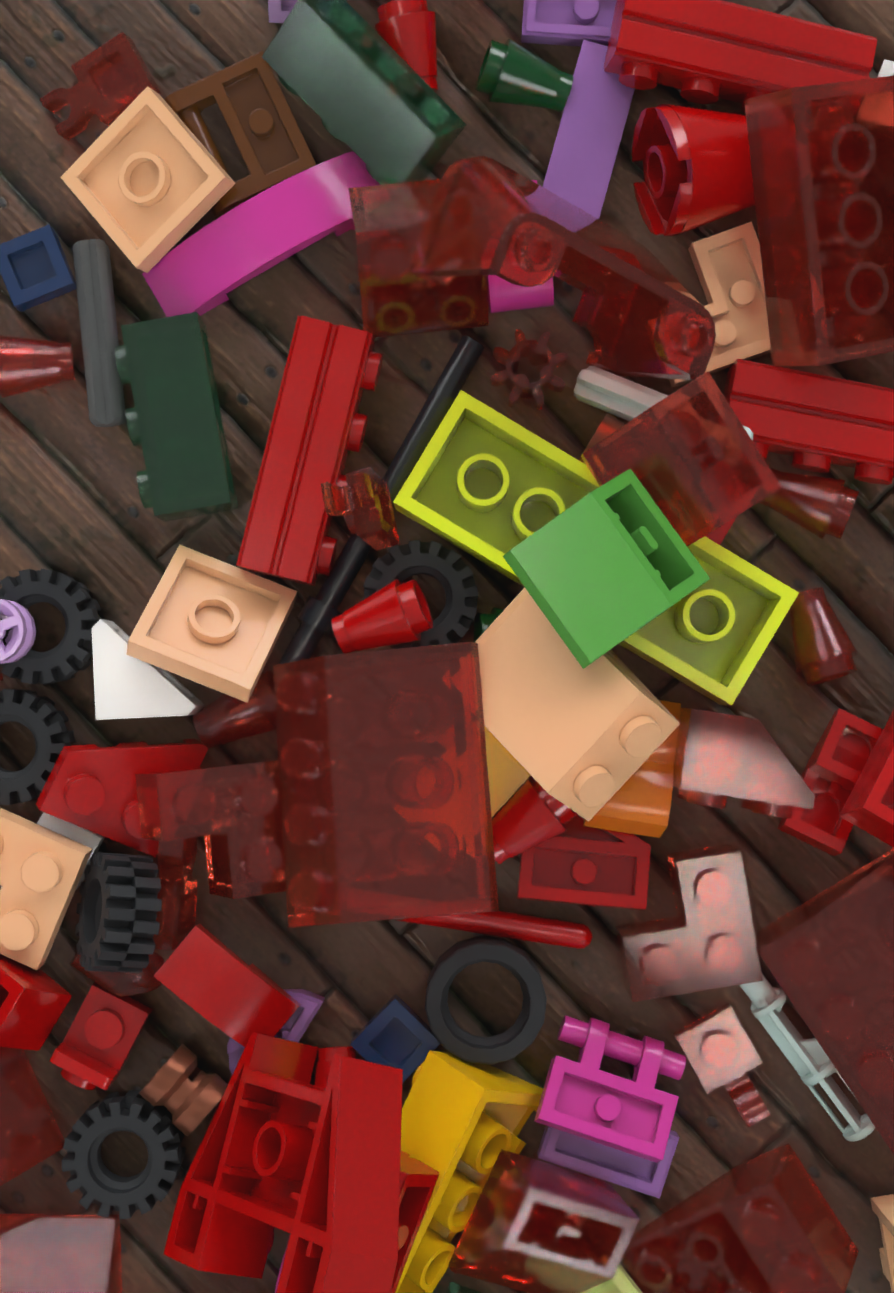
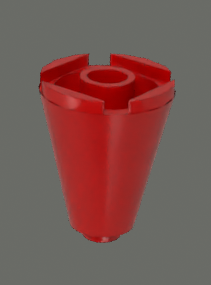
[632,104,817,236]

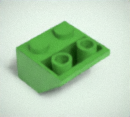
[503,468,710,669]

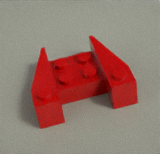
[163,1032,403,1293]

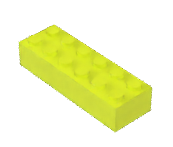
[393,390,799,706]

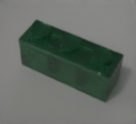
[262,0,467,193]
[115,312,239,522]

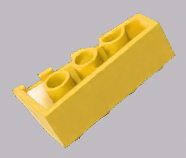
[395,1050,543,1293]

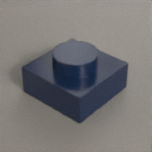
[0,224,76,312]
[350,994,441,1082]

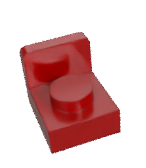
[49,981,153,1090]

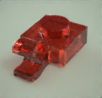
[320,467,400,550]
[673,1003,770,1128]

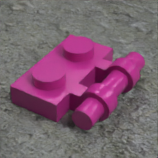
[534,1015,686,1163]

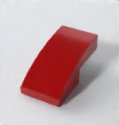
[777,708,883,856]
[154,924,301,1047]

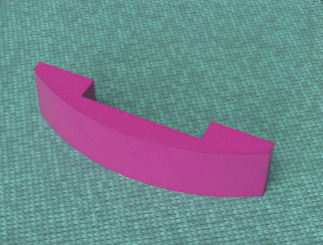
[142,149,391,330]

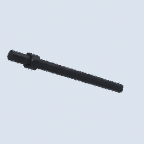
[278,336,484,677]

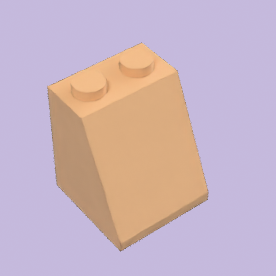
[442,587,680,822]

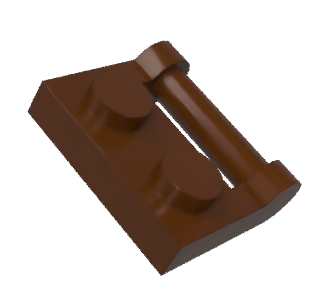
[164,51,316,219]

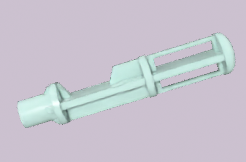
[738,968,877,1142]

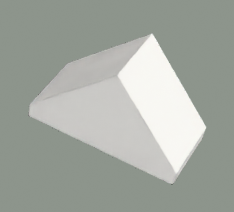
[92,619,205,720]

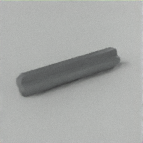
[72,239,126,427]

